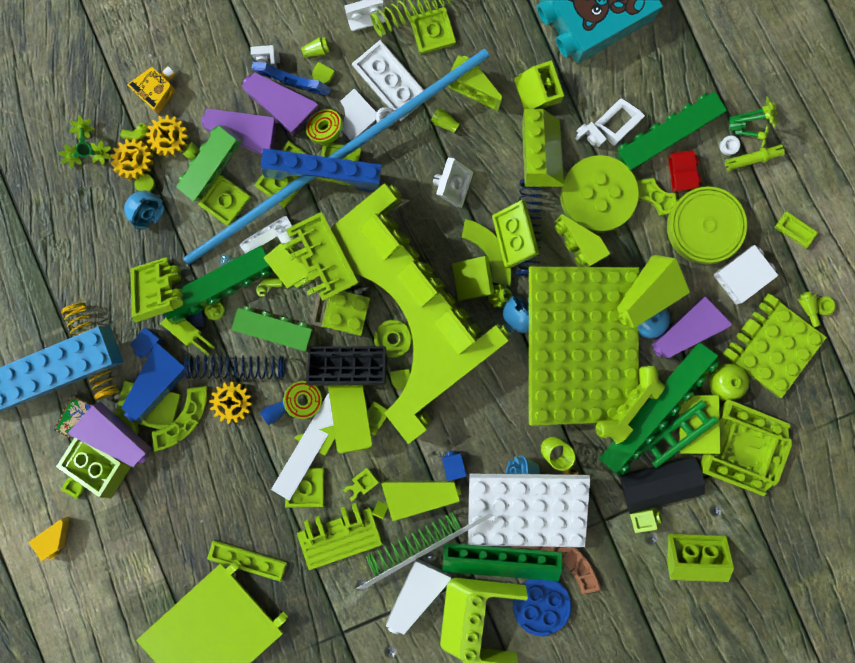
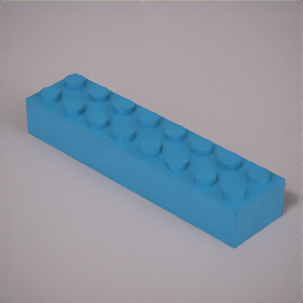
[0,326,124,413]

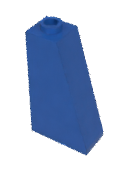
[122,343,189,423]

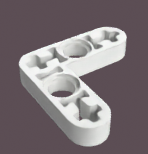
[240,216,296,253]

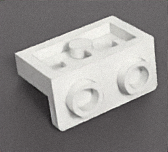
[345,0,386,32]

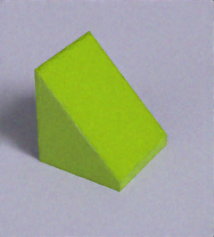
[372,501,388,519]

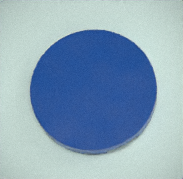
[513,579,571,636]

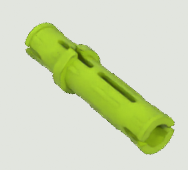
[725,144,785,171]

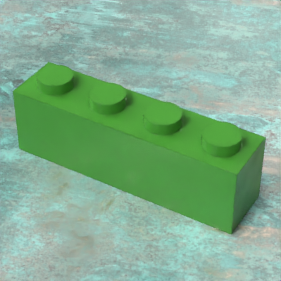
[176,125,243,202]
[231,306,314,352]

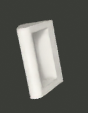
[594,98,645,146]

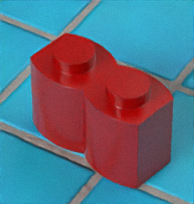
[668,150,701,193]

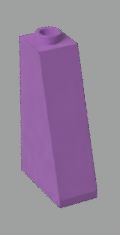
[242,72,320,137]
[202,108,277,156]
[651,296,732,358]
[68,402,152,467]

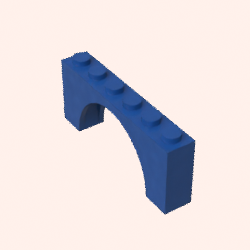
[261,148,381,192]

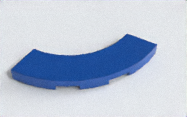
[251,62,331,95]

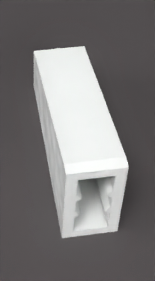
[386,559,451,635]

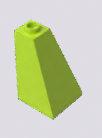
[617,255,690,328]

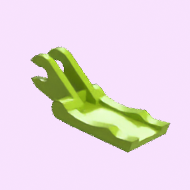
[160,318,215,356]

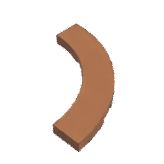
[512,546,601,594]

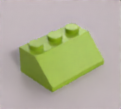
[667,534,734,582]

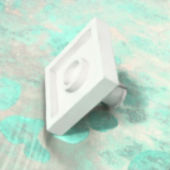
[433,158,474,208]

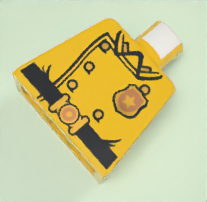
[128,66,176,115]

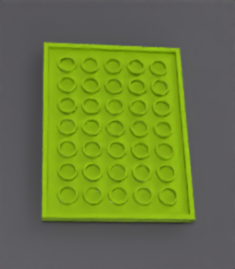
[529,266,639,426]

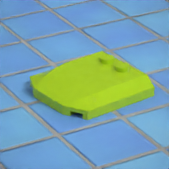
[701,400,792,496]

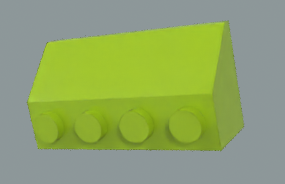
[522,109,564,187]

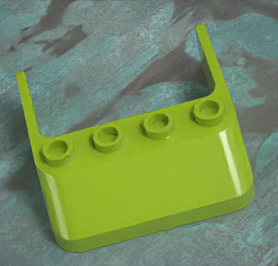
[440,578,528,663]

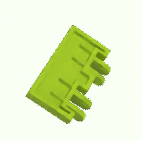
[283,212,358,301]
[130,257,183,323]
[297,503,383,570]

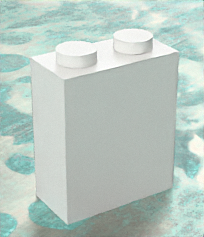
[713,245,778,305]

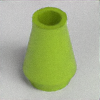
[301,36,331,58]
[430,107,460,133]

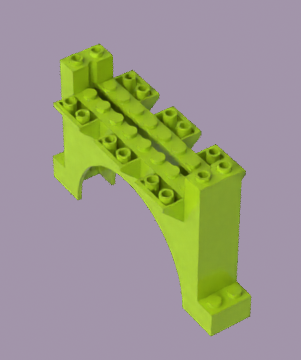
[264,183,511,444]

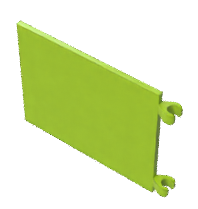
[136,560,288,663]

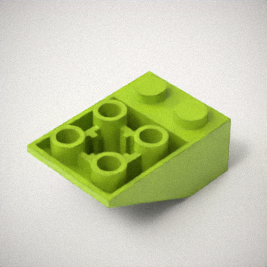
[555,214,610,267]

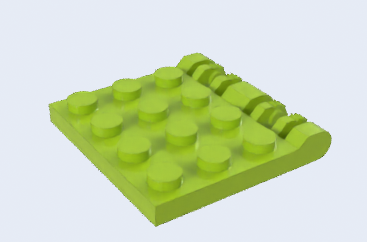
[722,294,827,398]

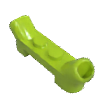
[596,366,665,444]

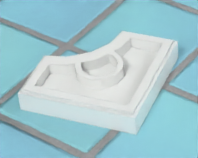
[340,89,377,141]

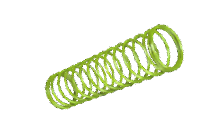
[370,0,451,37]
[541,437,576,471]

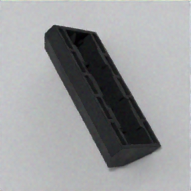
[306,346,387,386]
[619,456,705,514]

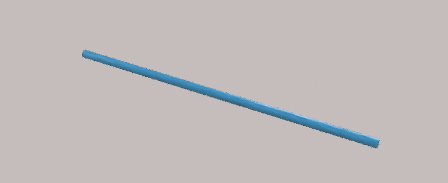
[183,48,490,265]

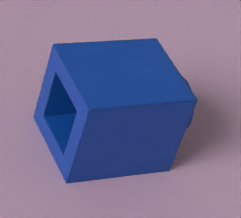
[130,327,164,358]
[442,450,466,481]

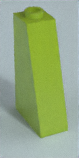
[381,481,462,521]

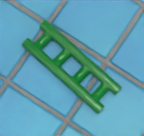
[642,400,719,468]

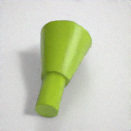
[797,291,821,327]

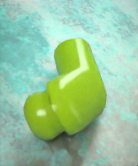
[120,123,149,141]
[256,278,283,297]

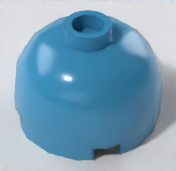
[124,190,164,230]
[503,296,529,333]
[638,308,670,339]

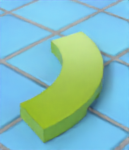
[461,219,511,286]
[152,386,207,452]

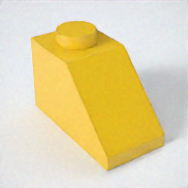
[28,517,70,562]

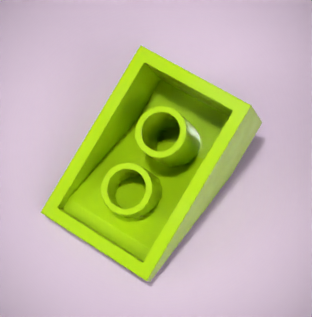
[447,55,502,111]
[56,438,131,498]

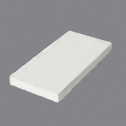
[352,40,424,122]

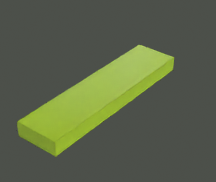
[207,540,287,582]

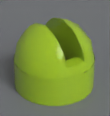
[182,142,199,159]

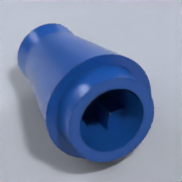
[260,400,286,425]

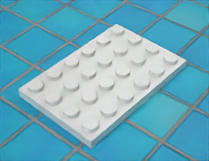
[468,474,590,547]

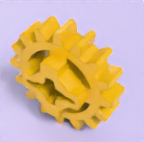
[146,115,189,157]
[110,138,153,181]
[209,382,253,424]

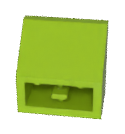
[514,60,564,109]

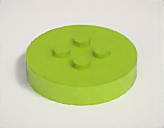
[560,155,639,233]
[667,187,747,265]

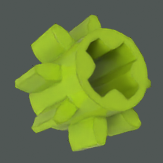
[488,284,512,308]

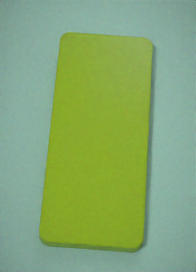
[328,385,372,454]

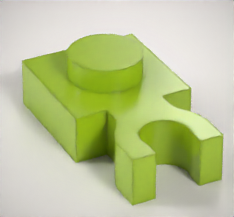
[343,467,379,502]

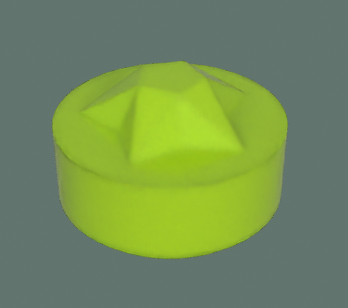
[205,302,225,320]

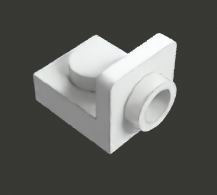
[250,45,280,68]
[575,122,607,148]

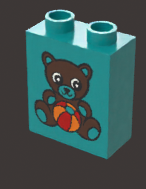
[536,0,663,64]

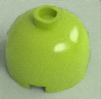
[708,363,749,401]

